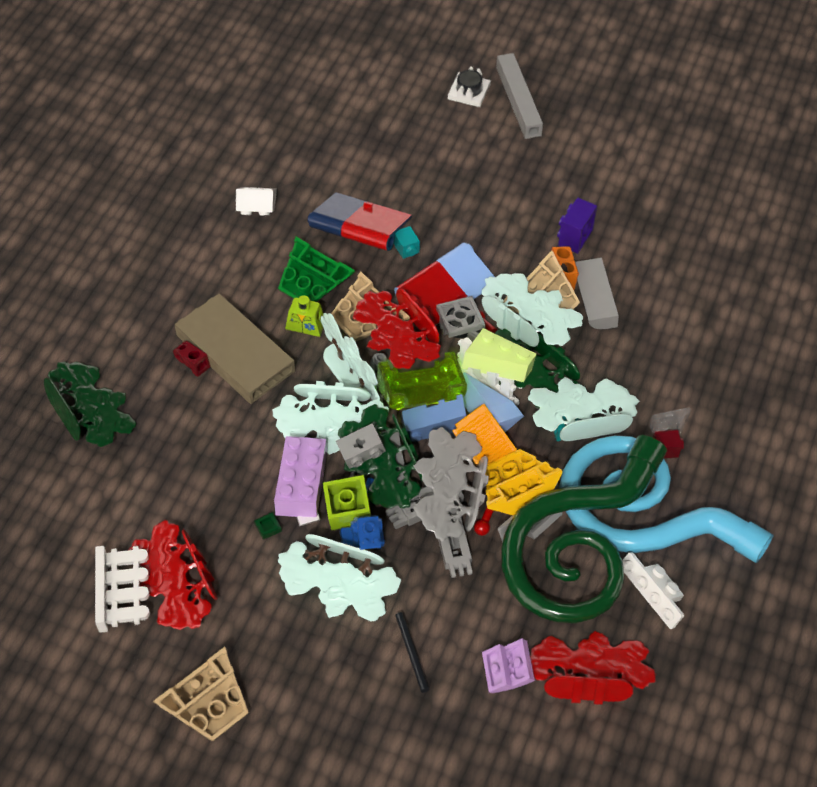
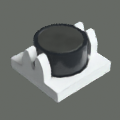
[448,67,491,107]

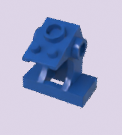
[340,515,385,550]

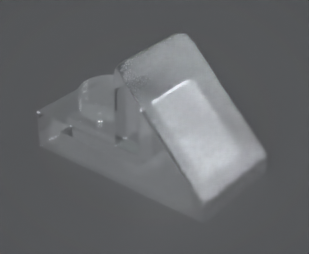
[649,407,691,435]

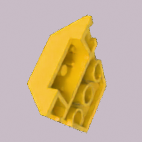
[485,449,563,515]

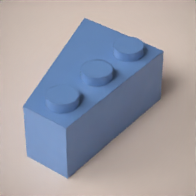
[402,394,466,442]

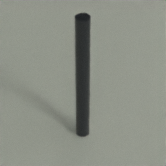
[395,612,429,693]

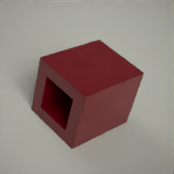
[653,430,684,458]

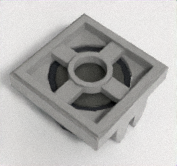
[436,296,485,338]

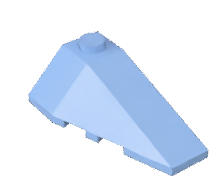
[450,372,524,432]

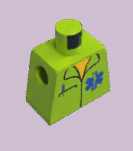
[285,295,324,337]

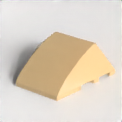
[503,251,580,326]
[331,271,410,341]
[153,647,248,742]

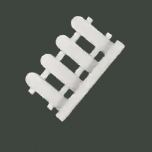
[451,337,519,406]
[95,546,150,633]

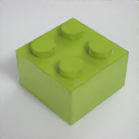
[323,475,371,530]

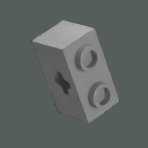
[336,423,386,469]

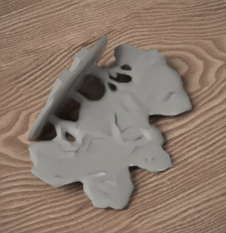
[413,427,489,542]

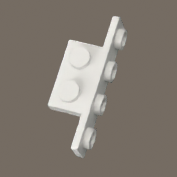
[623,552,684,629]

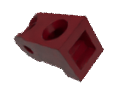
[173,341,211,377]

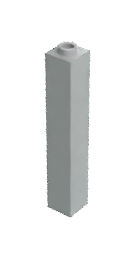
[496,53,543,139]

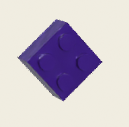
[557,197,597,254]

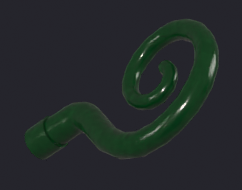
[501,435,667,623]

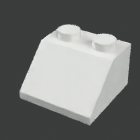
[236,187,277,215]

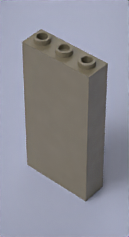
[175,294,295,404]

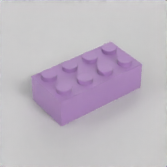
[274,436,327,517]

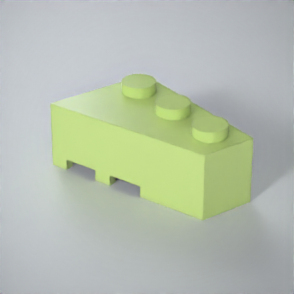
[462,328,536,382]

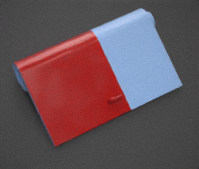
[394,243,495,326]

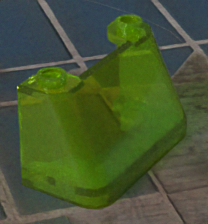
[377,351,467,410]

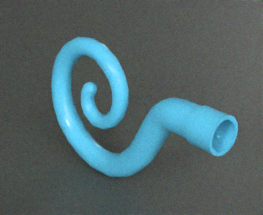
[559,436,773,563]

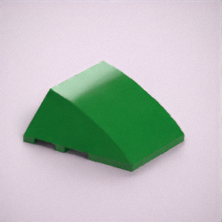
[278,236,355,302]

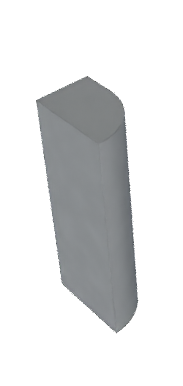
[575,257,619,329]

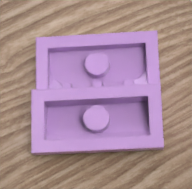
[482,639,535,693]

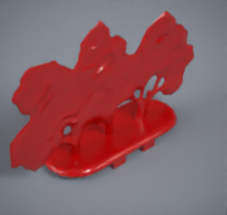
[353,288,441,369]
[128,520,218,630]
[530,631,656,705]

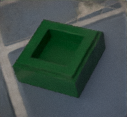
[254,512,282,540]

